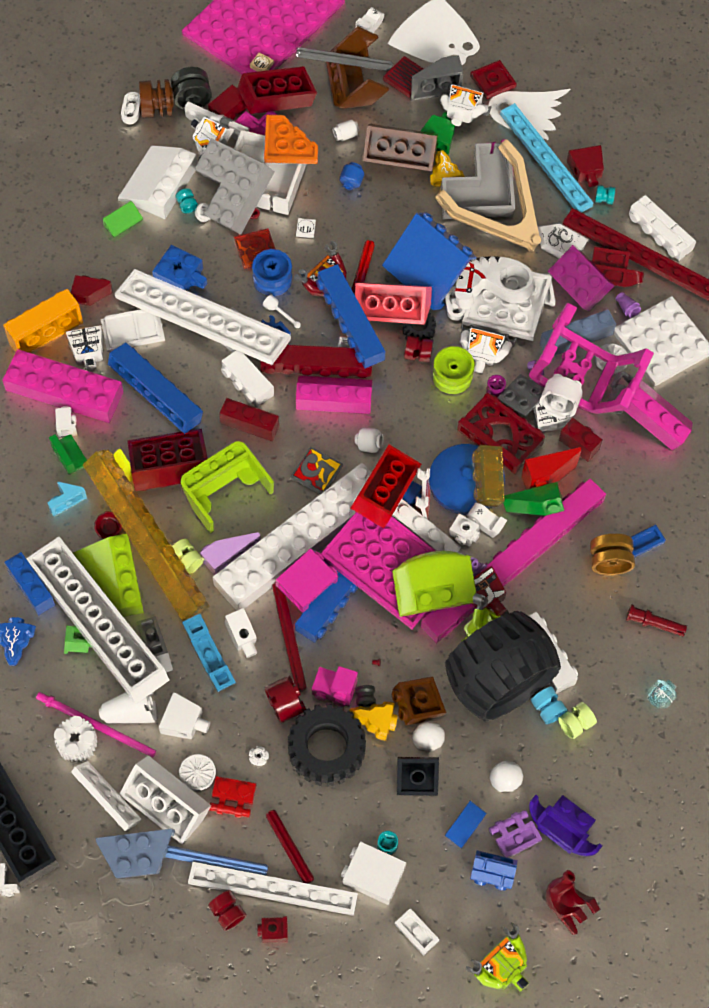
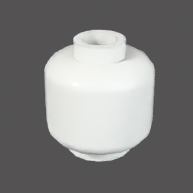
[355,428,384,453]

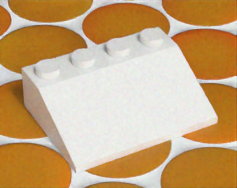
[118,146,198,219]

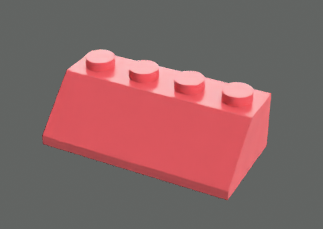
[355,282,432,324]

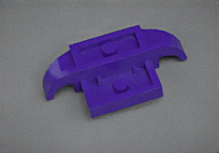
[529,795,603,856]

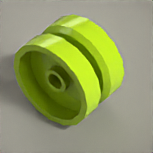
[433,346,474,394]

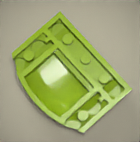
[393,551,476,617]

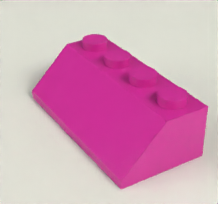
[296,375,372,414]
[624,376,693,450]

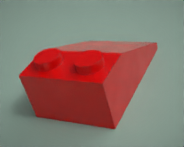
[522,447,582,490]

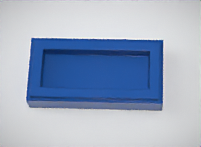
[631,525,666,558]

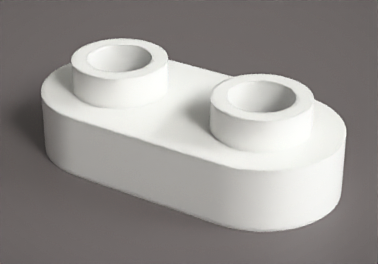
[121,92,141,124]
[444,286,466,321]

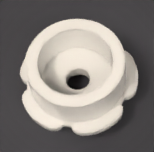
[249,746,269,766]

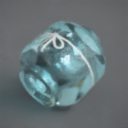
[647,679,677,709]

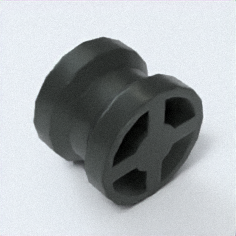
[355,685,376,707]

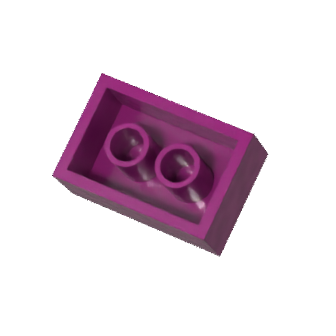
[548,245,615,311]

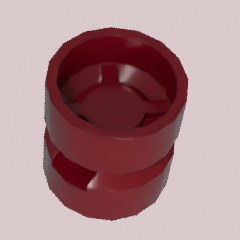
[404,336,434,363]
[208,890,247,931]

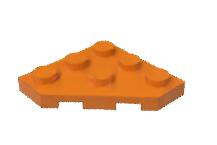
[264,115,318,164]

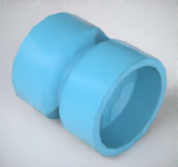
[531,686,568,725]

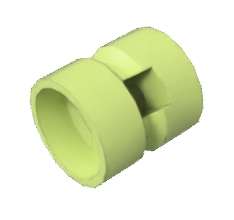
[167,538,204,576]
[558,702,597,739]

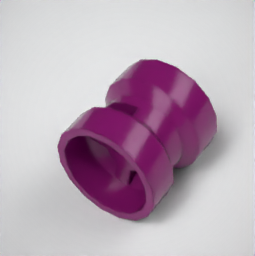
[486,375,506,397]

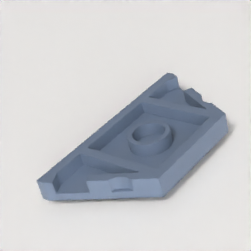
[96,829,175,879]

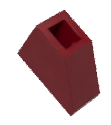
[70,275,113,306]

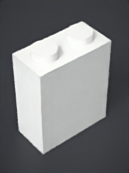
[341,842,406,905]

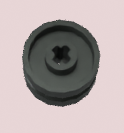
[171,67,212,110]

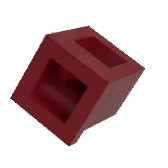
[257,916,288,943]

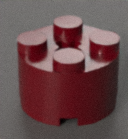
[264,675,306,723]

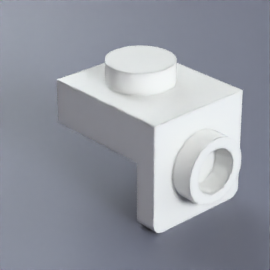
[0,863,20,897]

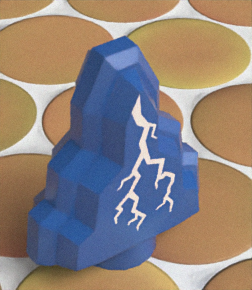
[0,617,36,666]

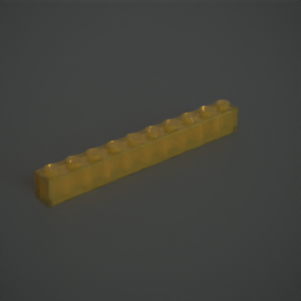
[83,449,210,621]

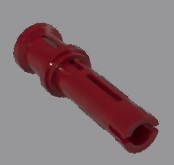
[626,604,687,637]

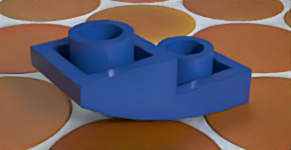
[445,800,487,848]

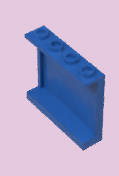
[382,212,477,310]

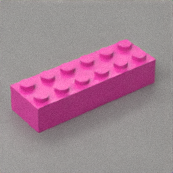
[2,349,123,423]

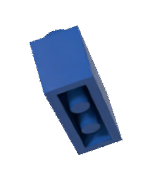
[4,552,55,616]

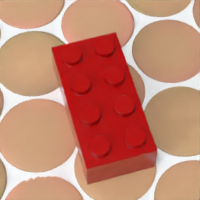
[351,444,422,528]

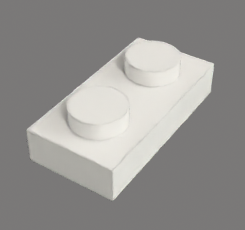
[395,908,439,956]

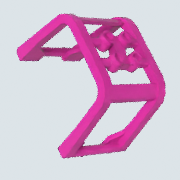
[529,303,654,414]

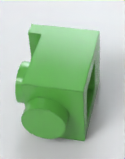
[64,626,92,654]

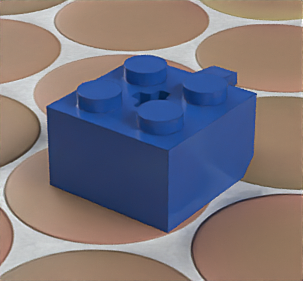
[152,245,207,291]

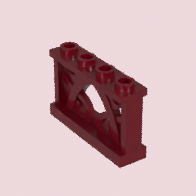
[457,392,545,474]

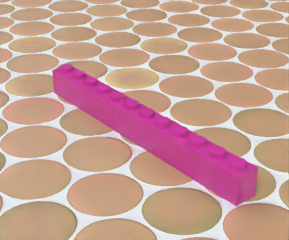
[421,479,606,644]

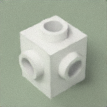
[449,514,481,547]

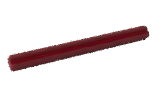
[272,582,307,692]

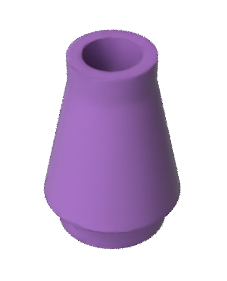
[616,292,641,318]

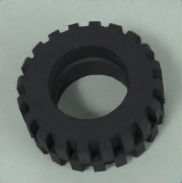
[288,704,366,786]

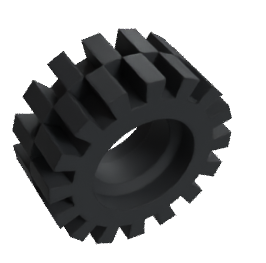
[402,312,436,340]

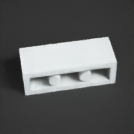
[221,350,274,408]

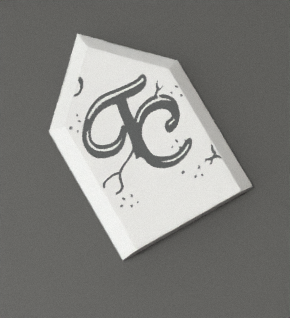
[537,222,590,259]

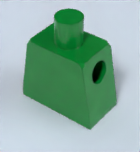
[421,112,455,155]

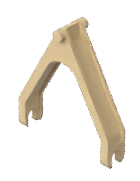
[435,139,541,251]

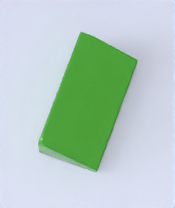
[103,201,143,238]

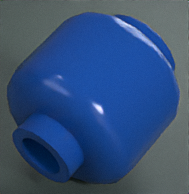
[339,162,364,190]

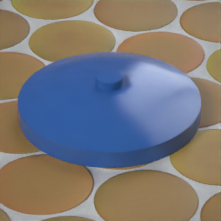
[429,444,505,515]

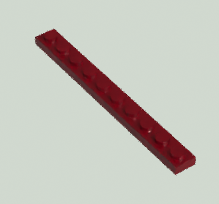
[563,208,709,301]

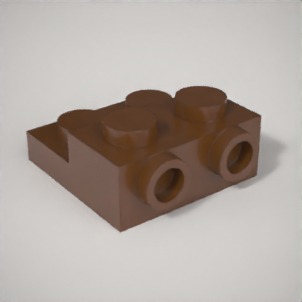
[391,676,447,726]

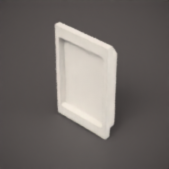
[101,309,165,352]

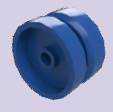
[252,249,292,296]

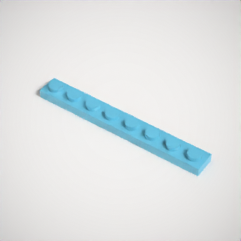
[500,103,593,213]

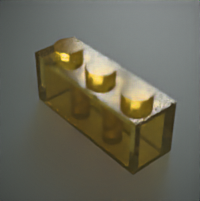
[472,445,505,507]

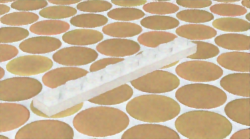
[188,862,358,916]

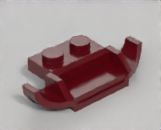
[592,247,644,288]

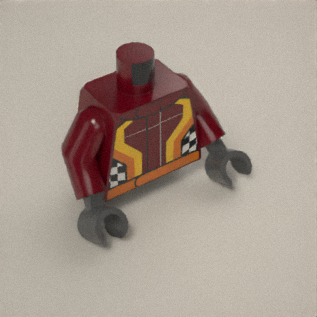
[294,241,347,297]

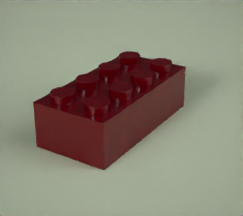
[237,66,317,114]

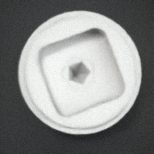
[195,203,210,222]

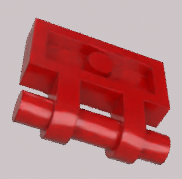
[209,776,257,818]

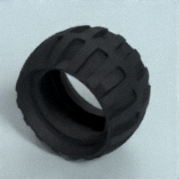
[445,611,561,721]

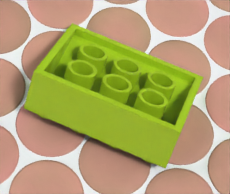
[73,533,144,617]

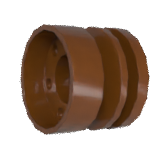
[139,79,174,118]

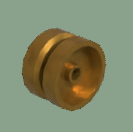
[590,534,635,575]

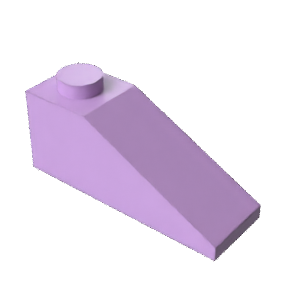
[200,532,261,575]

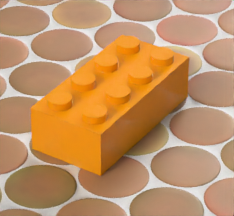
[3,289,83,353]

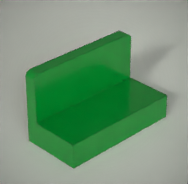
[49,434,88,475]

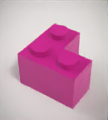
[312,666,358,707]

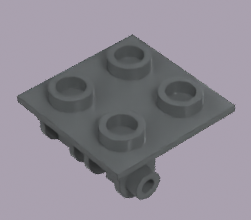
[497,374,544,416]

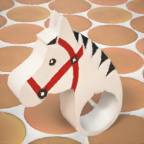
[454,256,533,309]

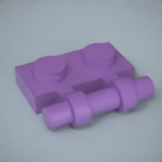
[488,810,542,858]

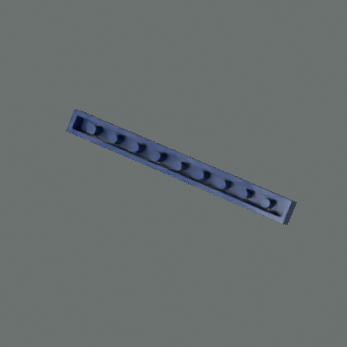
[295,481,422,643]

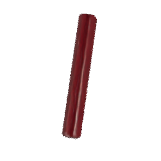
[266,810,314,884]

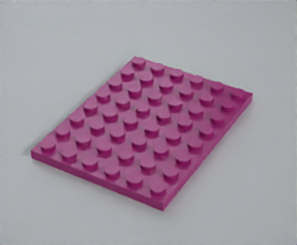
[182,0,345,74]

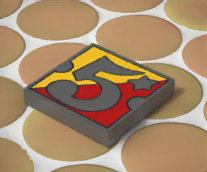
[291,447,343,494]

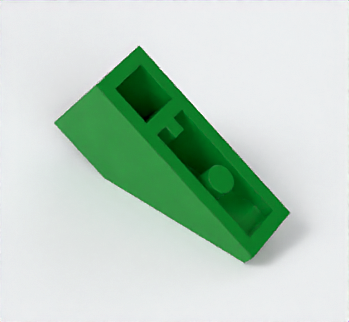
[501,482,565,516]

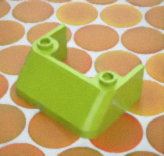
[181,441,274,534]

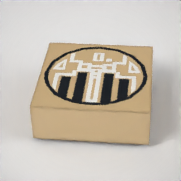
[250,53,274,72]

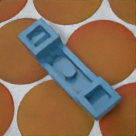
[182,614,236,692]

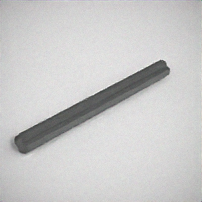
[295,47,393,71]

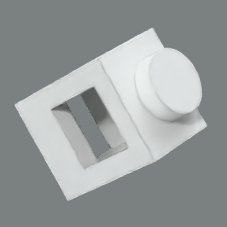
[55,406,78,437]

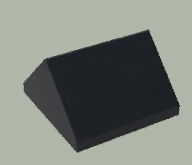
[397,757,439,796]

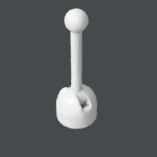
[263,294,301,328]

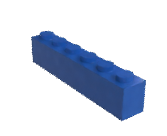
[316,264,385,368]
[108,342,203,434]

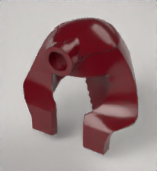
[546,870,601,935]

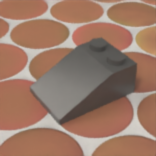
[410,55,463,101]

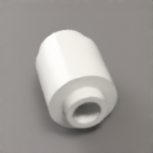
[332,119,360,141]

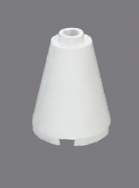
[99,692,157,723]

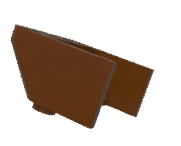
[326,26,389,109]

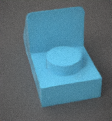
[47,482,87,517]

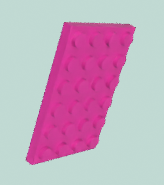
[321,512,435,630]

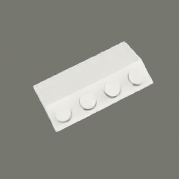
[119,756,211,845]

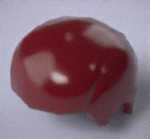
[94,511,124,539]

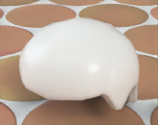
[412,721,445,752]
[490,761,524,792]

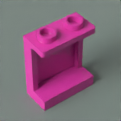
[276,548,338,613]

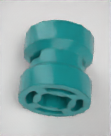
[595,185,615,205]
[176,188,198,214]
[377,831,398,855]

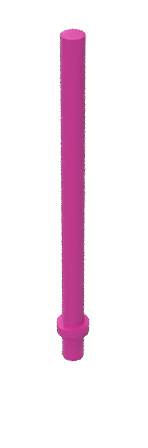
[36,692,156,758]

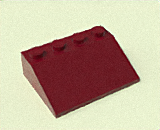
[127,428,208,491]

